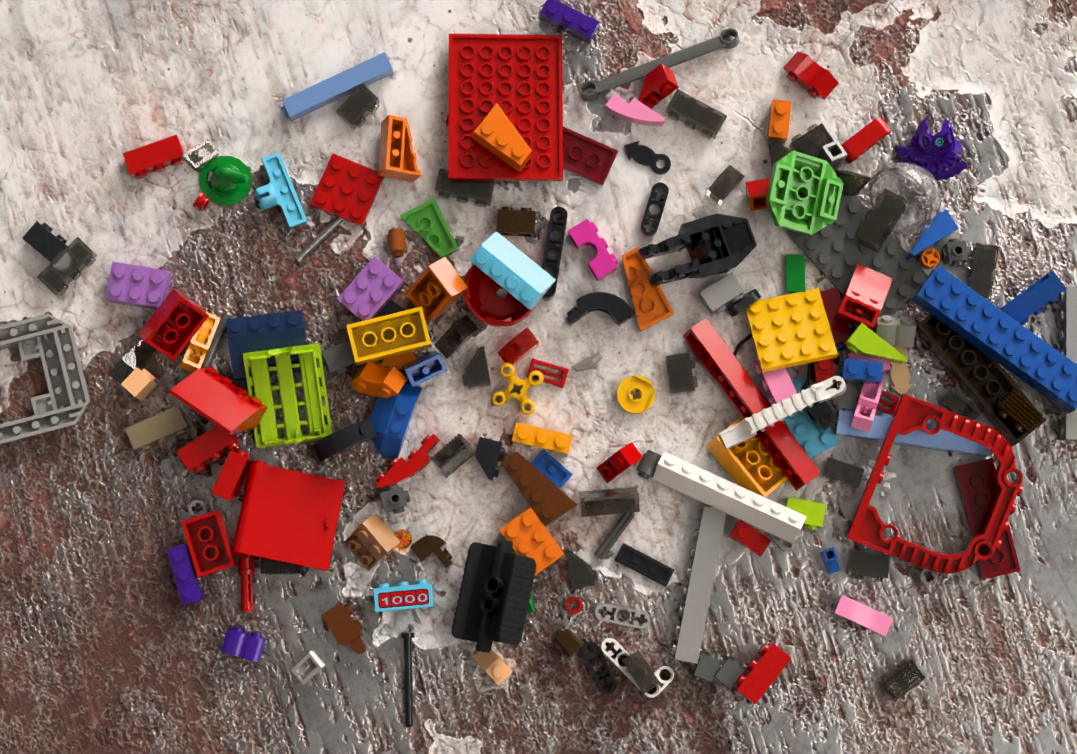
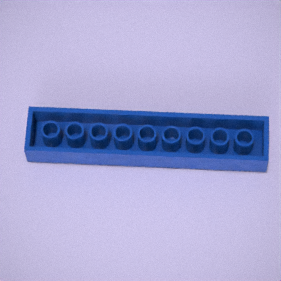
[912,265,1077,414]

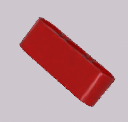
[841,116,892,164]

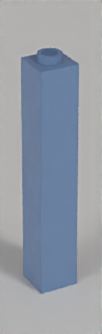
[281,52,394,121]

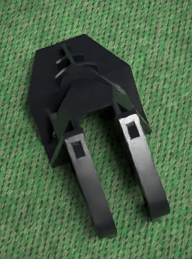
[638,213,757,287]

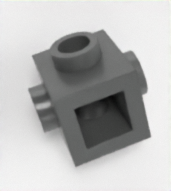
[942,238,971,267]
[380,485,411,514]

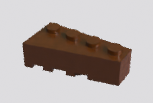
[501,452,577,527]

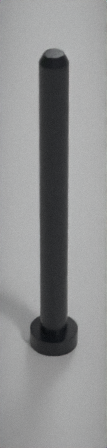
[401,633,415,727]

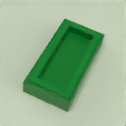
[785,254,805,293]

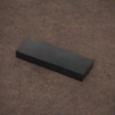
[615,543,675,587]

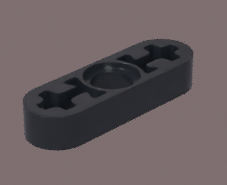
[640,182,669,237]
[581,641,616,694]

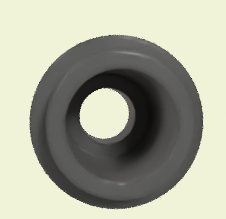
[636,450,661,480]

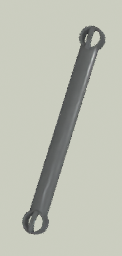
[579,28,739,102]

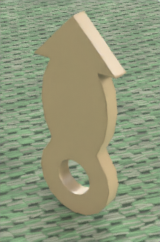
[890,346,913,396]

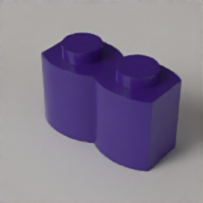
[221,626,266,663]

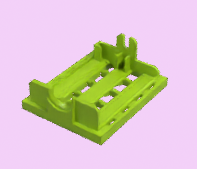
[243,343,333,449]

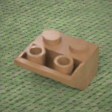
[344,513,401,571]

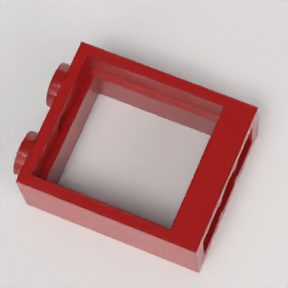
[211,449,253,503]

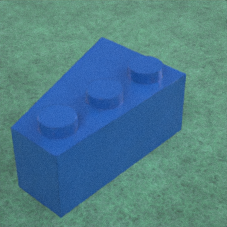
[1000,270,1066,325]

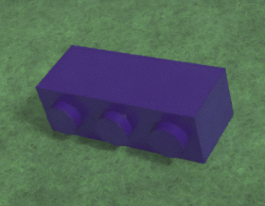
[540,0,599,44]
[167,544,205,606]

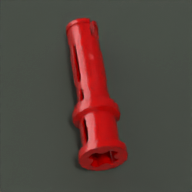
[238,556,255,612]

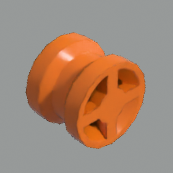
[919,248,940,269]

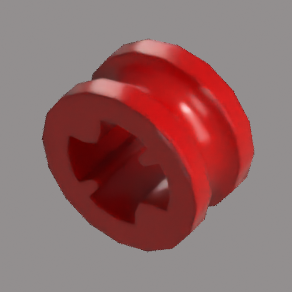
[193,193,211,212]
[565,597,582,614]

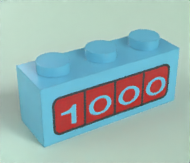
[373,580,434,612]

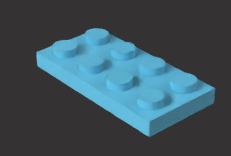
[784,375,839,458]

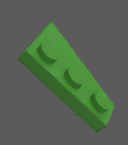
[400,198,460,258]

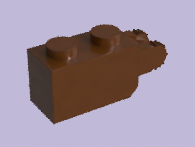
[321,602,367,654]

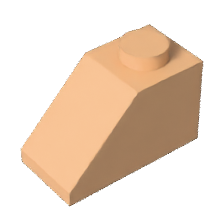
[472,649,513,685]

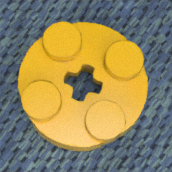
[617,375,655,414]

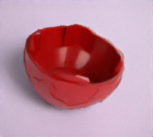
[464,264,535,327]

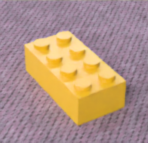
[346,306,432,365]

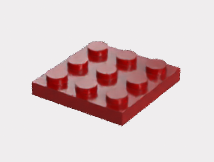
[310,153,385,227]

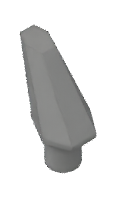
[572,352,603,372]

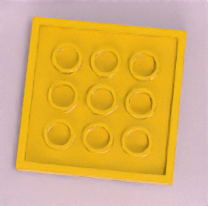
[745,288,838,373]

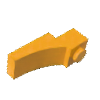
[179,311,221,373]

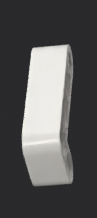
[601,638,674,698]

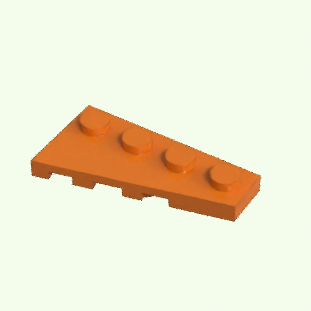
[621,247,674,332]

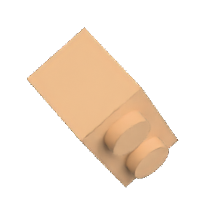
[121,368,157,401]

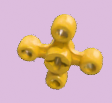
[492,362,544,415]

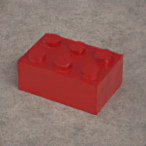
[138,288,209,361]
[176,426,243,474]
[181,510,238,578]
[734,643,791,704]

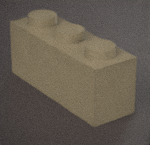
[125,406,190,453]

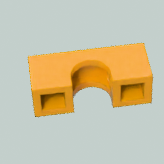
[512,422,573,456]

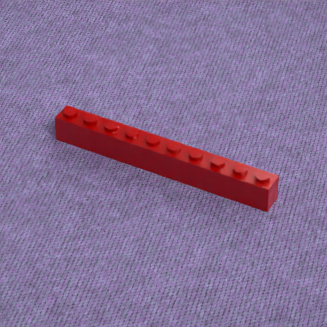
[683,318,821,491]

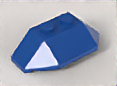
[370,382,422,459]

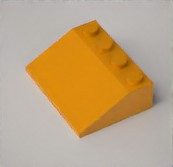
[706,417,787,497]

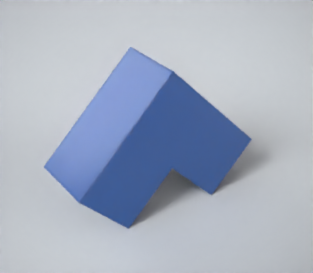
[820,547,841,575]

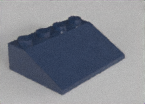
[226,310,308,380]

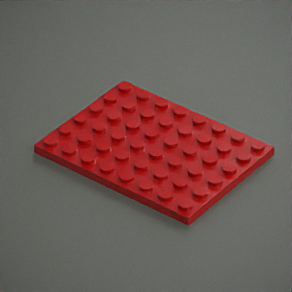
[448,34,563,181]

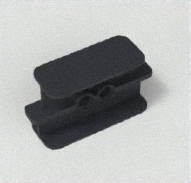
[452,539,537,653]

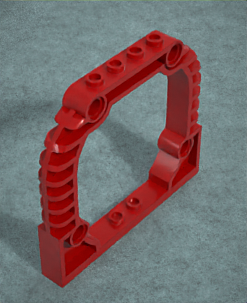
[846,393,1023,574]

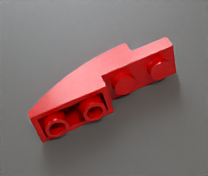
[375,434,440,489]

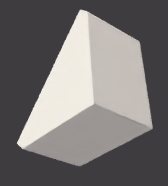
[291,651,327,685]

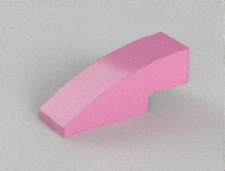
[605,94,665,126]
[851,380,885,432]
[833,595,893,637]

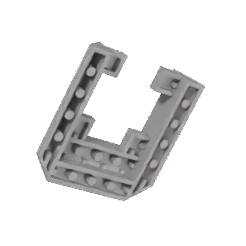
[0,313,90,445]

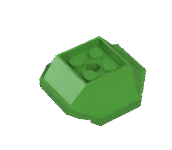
[766,151,844,236]

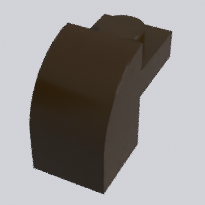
[410,535,453,568]

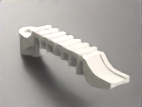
[719,376,847,449]

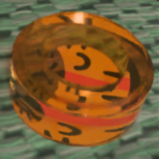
[394,530,412,549]

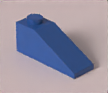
[905,210,959,261]

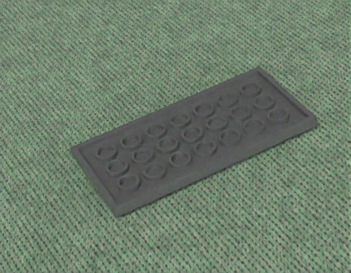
[781,176,928,330]

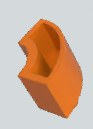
[350,362,408,398]

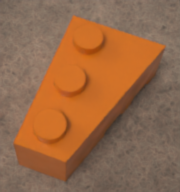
[473,104,532,172]
[378,115,421,182]

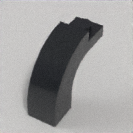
[566,292,635,327]
[310,418,377,465]

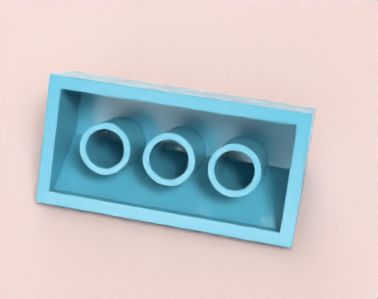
[469,231,556,310]

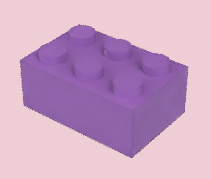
[337,256,405,321]
[105,261,173,310]

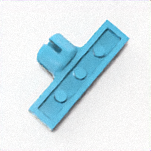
[255,152,307,229]

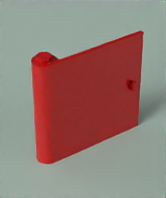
[232,460,346,571]

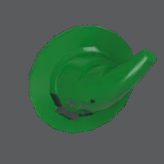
[199,156,252,206]

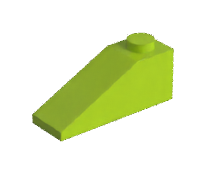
[844,323,908,364]

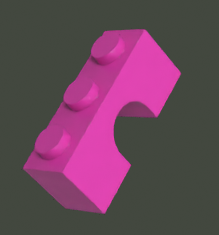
[568,219,619,281]

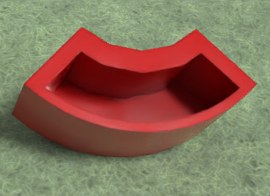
[783,51,839,100]

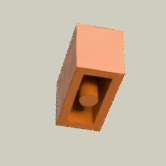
[767,99,792,144]

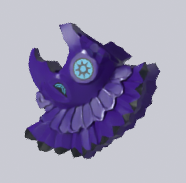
[894,118,968,181]

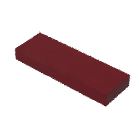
[820,288,851,345]

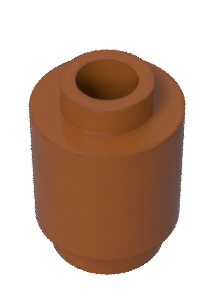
[386,228,407,258]

